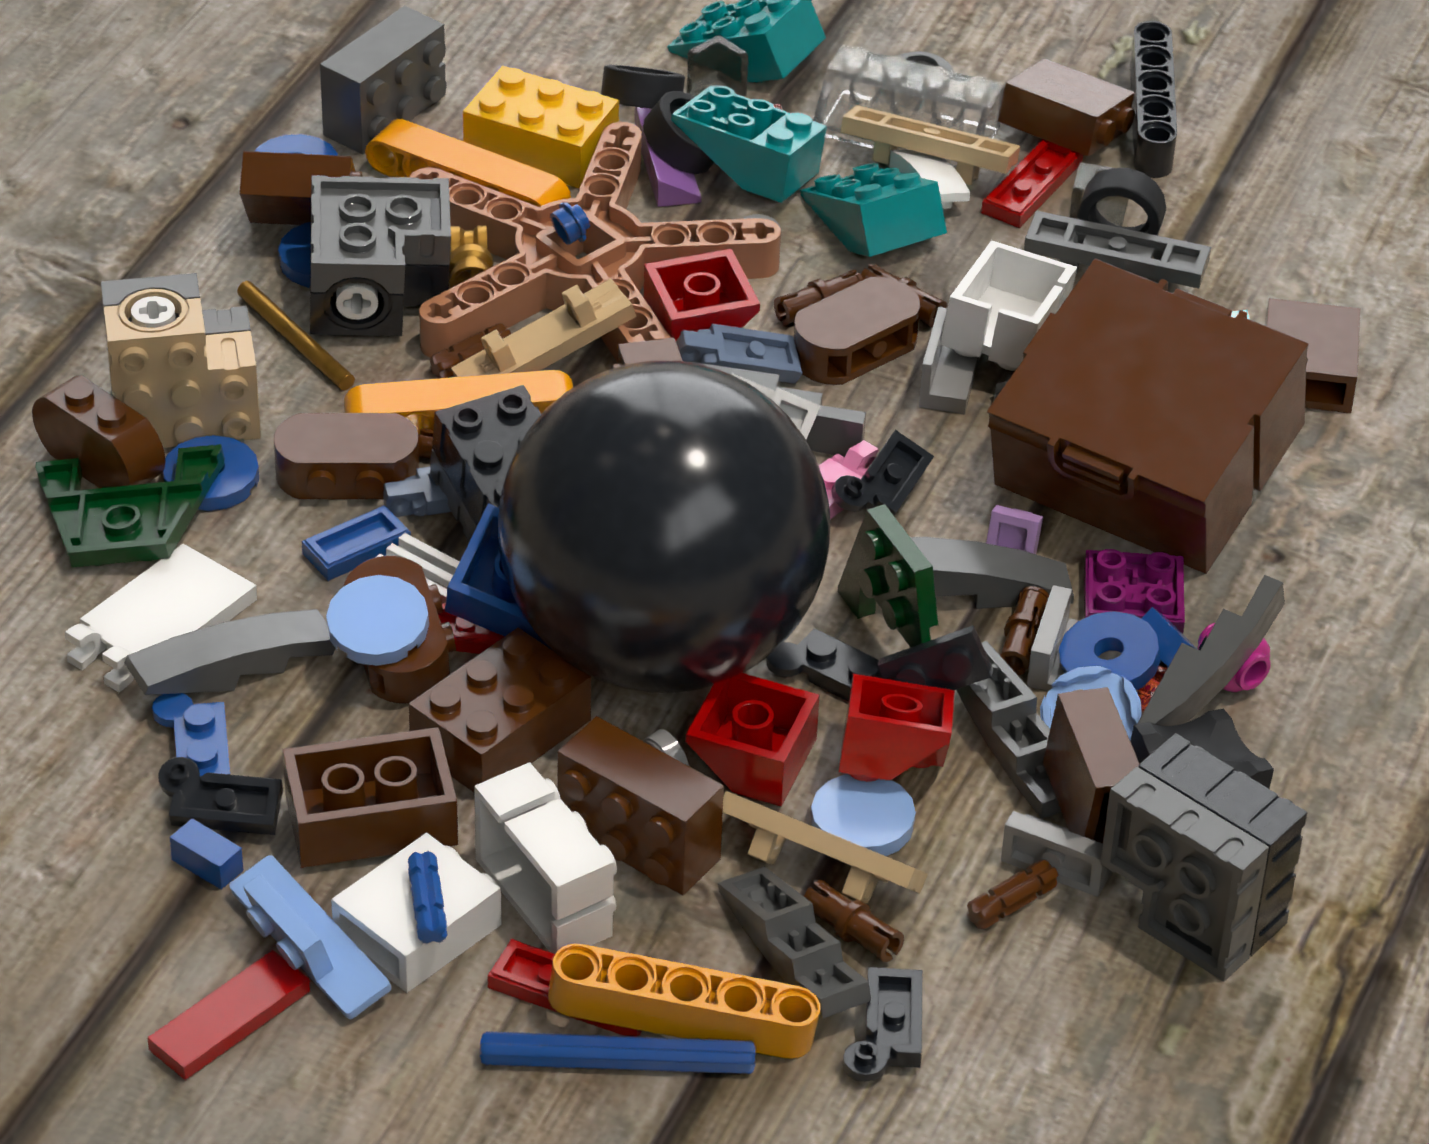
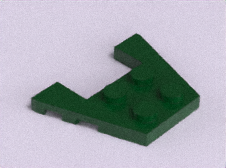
[35,444,225,568]
[837,504,938,647]

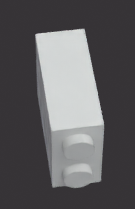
[331,833,501,993]

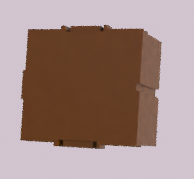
[987,259,1309,574]

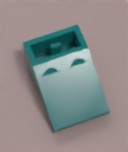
[667,0,826,83]
[671,85,827,203]
[800,163,947,257]

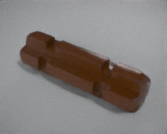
[429,324,511,379]
[966,860,1059,929]

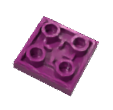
[1084,549,1185,634]

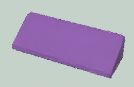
[634,107,701,207]

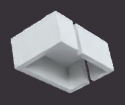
[940,241,1077,371]
[474,762,617,954]

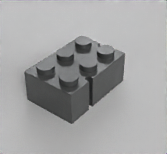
[320,6,447,155]

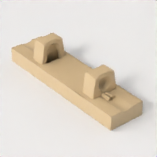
[840,105,1021,185]
[451,279,636,377]
[723,791,928,903]

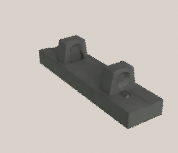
[1024,211,1211,288]

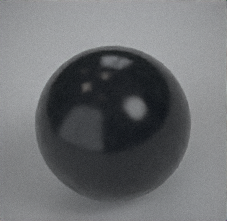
[498,360,831,693]

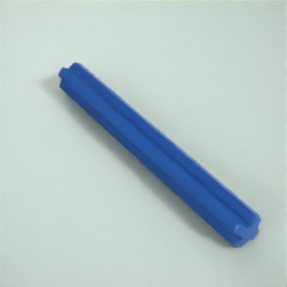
[480,1032,756,1074]

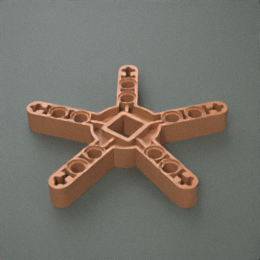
[410,122,781,363]

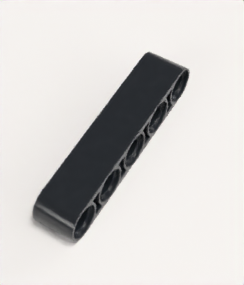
[1130,21,1177,178]

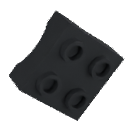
[1130,708,1274,789]

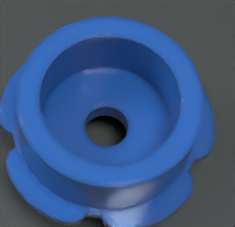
[550,202,590,245]

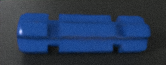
[408,851,447,944]

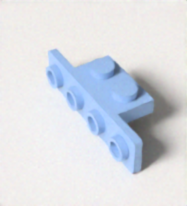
[229,855,392,1019]

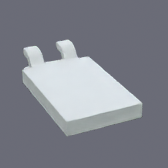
[65,544,257,692]

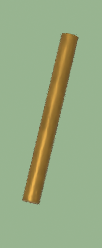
[237,281,355,391]

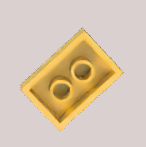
[463,66,619,189]

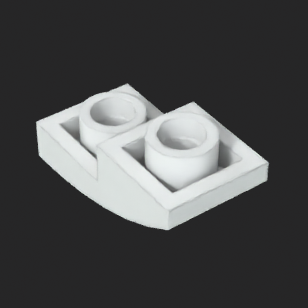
[890,150,970,209]

